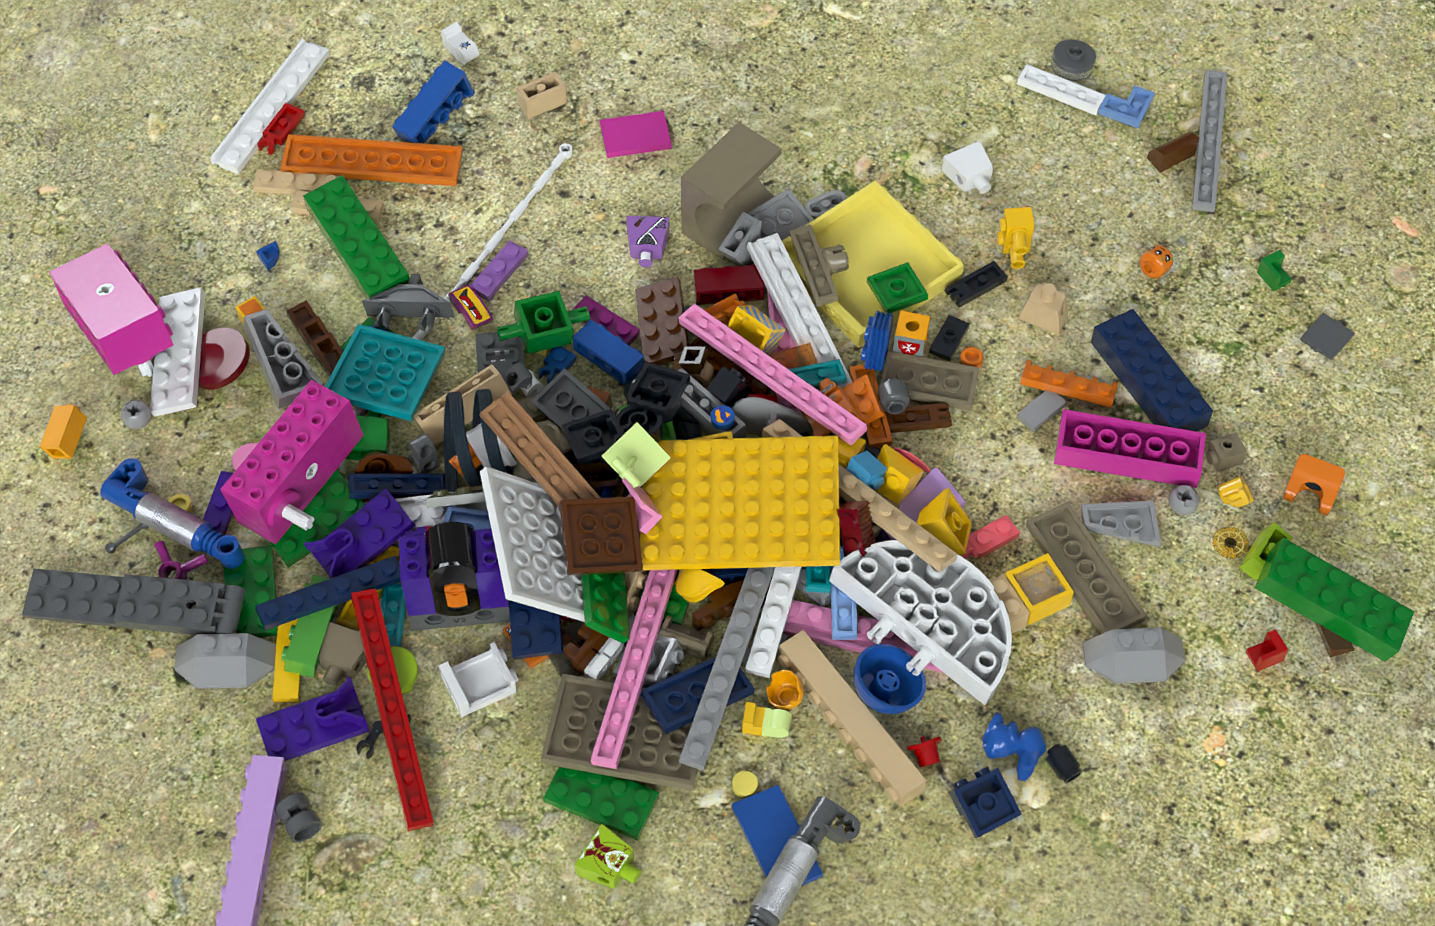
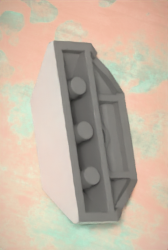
[1082,628,1186,684]
[174,633,276,689]

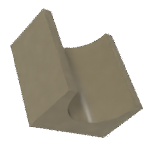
[681,122,782,260]

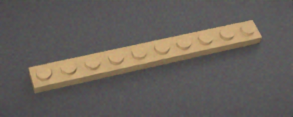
[762,419,957,572]

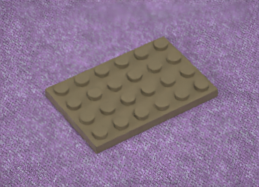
[541,674,698,791]

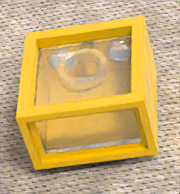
[1005,553,1074,626]

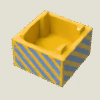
[727,305,786,358]

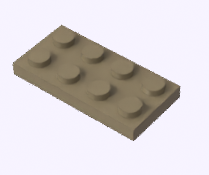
[880,351,979,411]

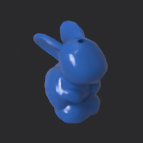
[981,712,1046,781]

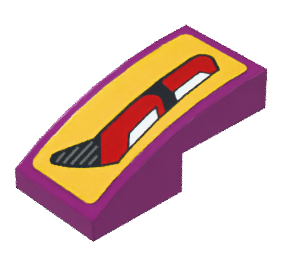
[448,284,493,331]

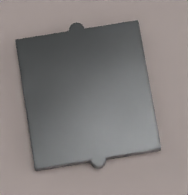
[1300,313,1355,360]

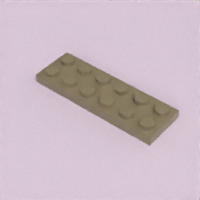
[1026,502,1147,634]

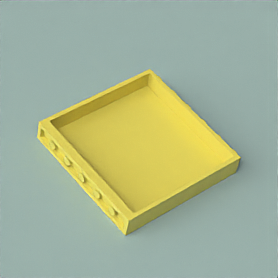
[782,181,964,348]

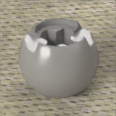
[121,400,151,430]
[1168,485,1199,515]

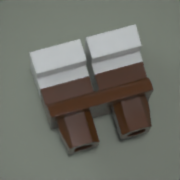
[564,623,624,680]

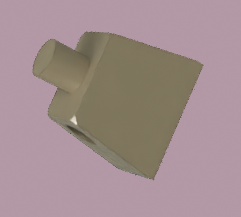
[319,622,366,686]

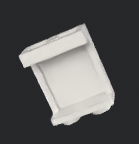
[438,642,518,717]

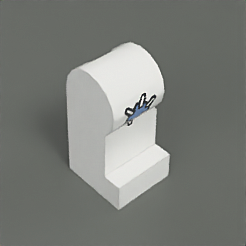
[441,22,479,65]

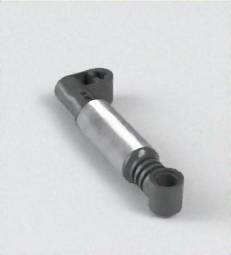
[744,796,861,926]

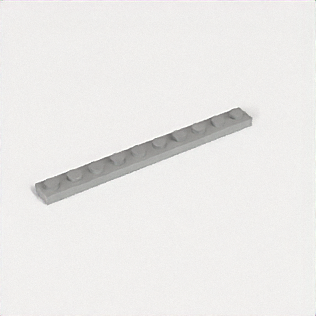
[679,567,775,771]

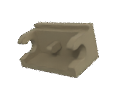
[658,615,714,661]

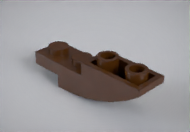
[692,578,772,631]

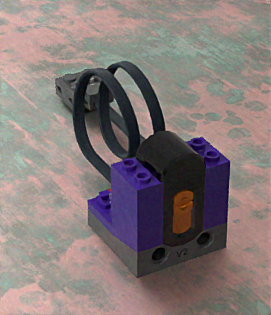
[399,332,525,631]

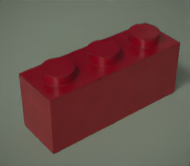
[694,264,765,305]

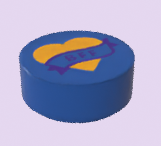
[711,405,735,430]

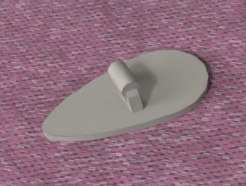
[731,397,812,435]

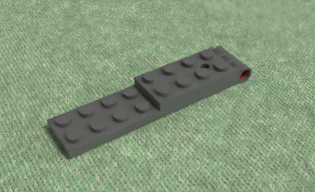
[22,568,246,635]

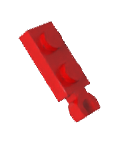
[257,103,305,155]

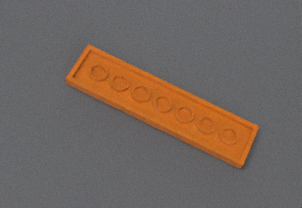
[280,134,463,186]

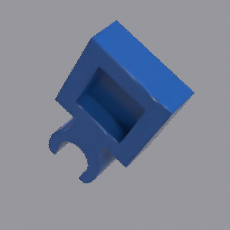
[538,346,576,384]

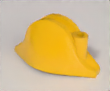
[674,569,725,603]

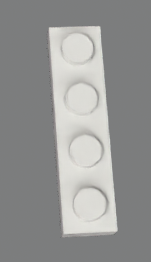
[1017,64,1106,115]

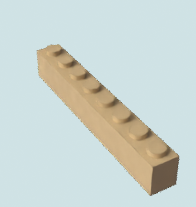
[778,630,927,808]

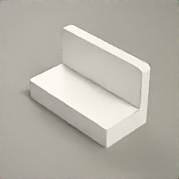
[466,424,517,468]

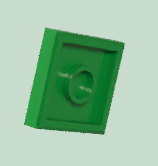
[867,262,928,314]

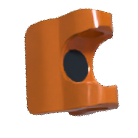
[1283,454,1345,516]

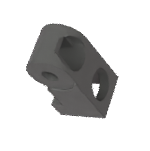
[408,433,440,473]

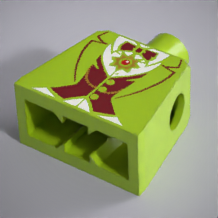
[574,824,642,888]

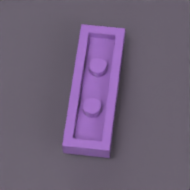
[470,240,528,301]

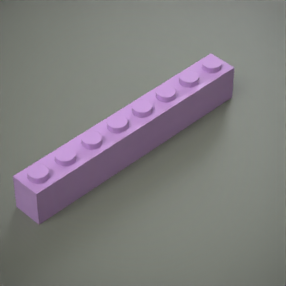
[216,755,287,926]

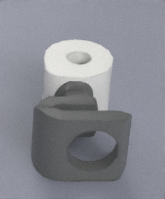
[502,363,544,397]

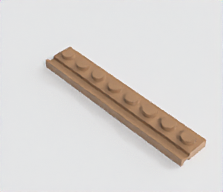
[479,391,600,508]

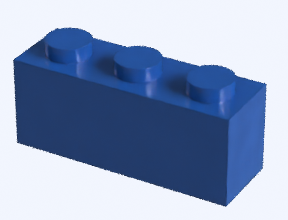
[573,320,644,385]

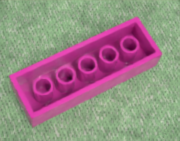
[1054,409,1206,488]

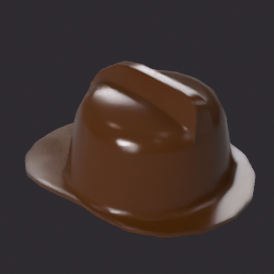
[355,451,413,474]

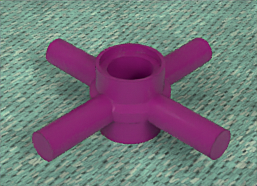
[154,541,209,580]

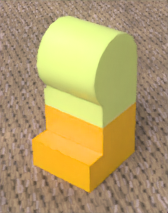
[742,702,792,738]

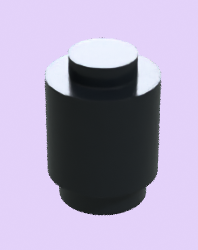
[1045,744,1082,784]

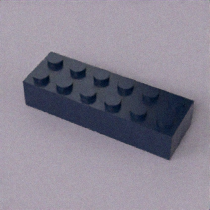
[1091,309,1213,432]

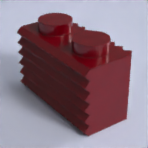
[837,501,876,557]

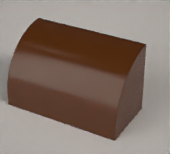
[1147,132,1200,173]

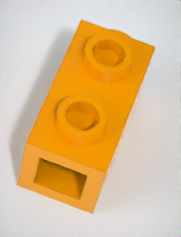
[39,404,87,459]

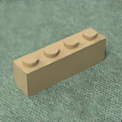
[413,364,512,445]

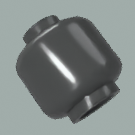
[878,378,910,414]

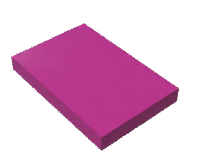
[600,111,672,158]

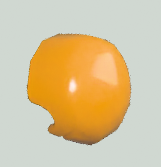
[766,669,804,711]

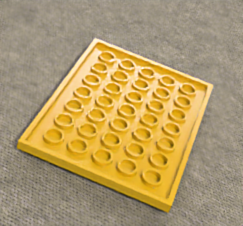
[640,436,840,570]

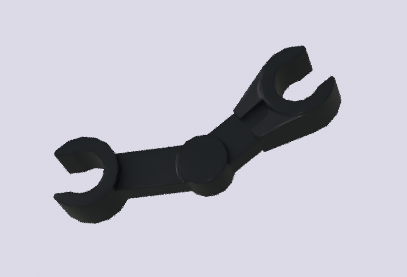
[356,706,411,759]

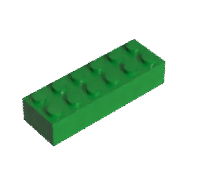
[303,175,410,299]
[1255,538,1415,662]

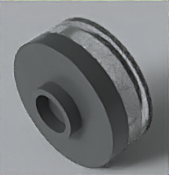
[1051,39,1096,81]

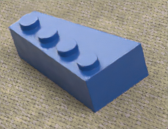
[392,60,475,144]

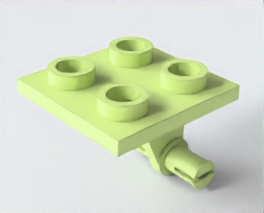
[601,422,671,488]

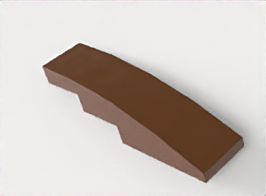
[286,300,343,377]

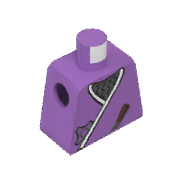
[626,216,670,267]

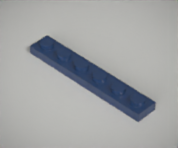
[255,555,401,630]

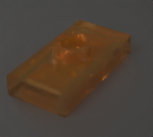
[768,343,817,369]

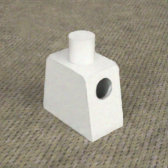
[942,141,993,194]

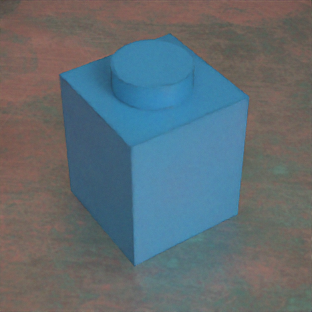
[846,451,887,490]

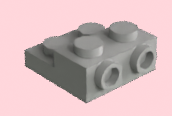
[614,635,684,688]

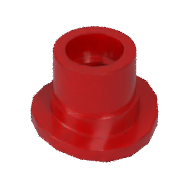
[906,736,942,768]

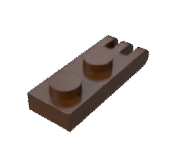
[885,403,952,433]

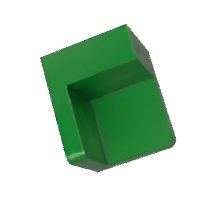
[1257,250,1291,291]

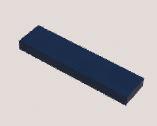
[348,473,445,499]

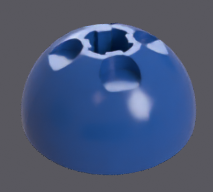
[853,644,926,714]

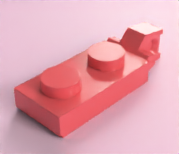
[961,515,1020,559]

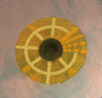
[1212,527,1249,559]

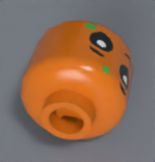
[1139,245,1174,278]

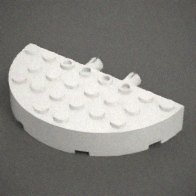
[829,540,1012,705]

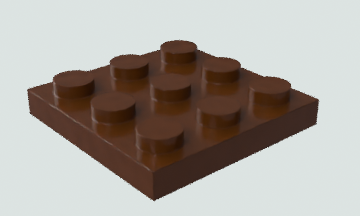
[559,497,643,576]

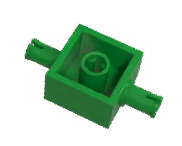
[496,291,590,354]

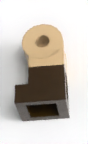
[679,347,714,388]

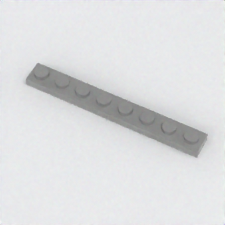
[1192,70,1227,212]

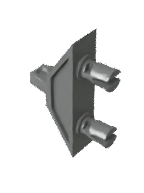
[362,274,455,332]

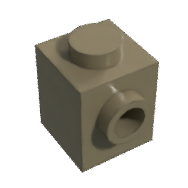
[1206,433,1247,472]

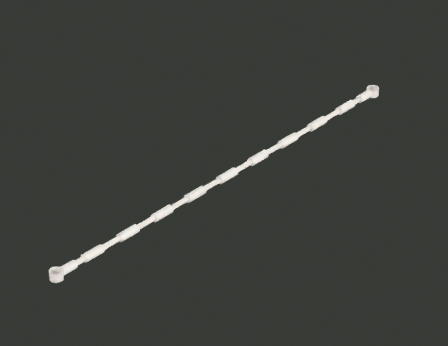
[355,143,573,416]

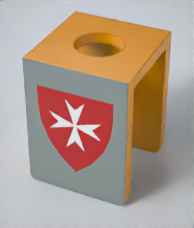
[893,311,930,357]

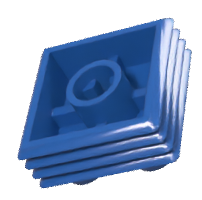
[861,310,894,372]

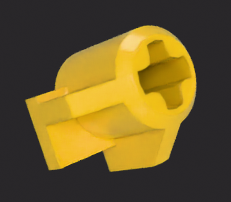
[1217,476,1254,508]

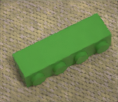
[281,575,338,678]

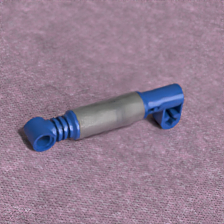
[100,458,245,569]

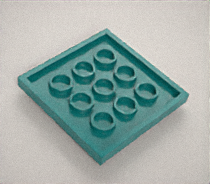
[325,324,446,421]

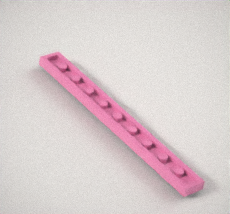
[678,304,867,445]
[591,569,678,769]

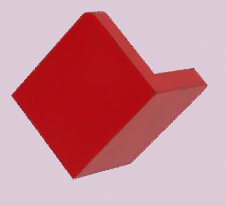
[1246,629,1288,672]

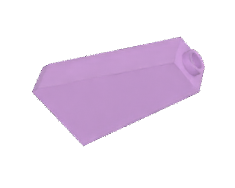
[878,467,965,542]

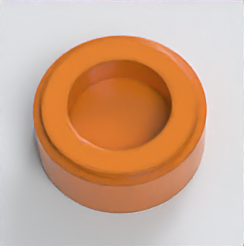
[960,347,984,368]

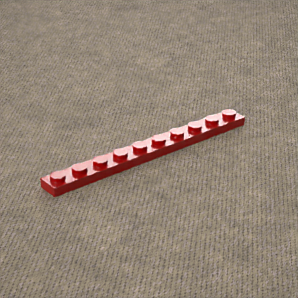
[351,588,434,832]

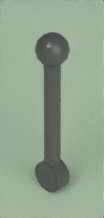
[105,522,149,554]

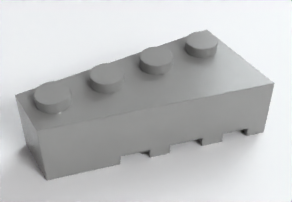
[244,309,324,409]

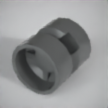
[275,793,322,843]

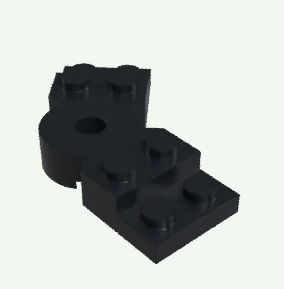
[561,362,690,465]

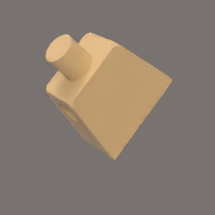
[1019,283,1068,334]

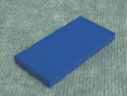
[731,785,823,886]

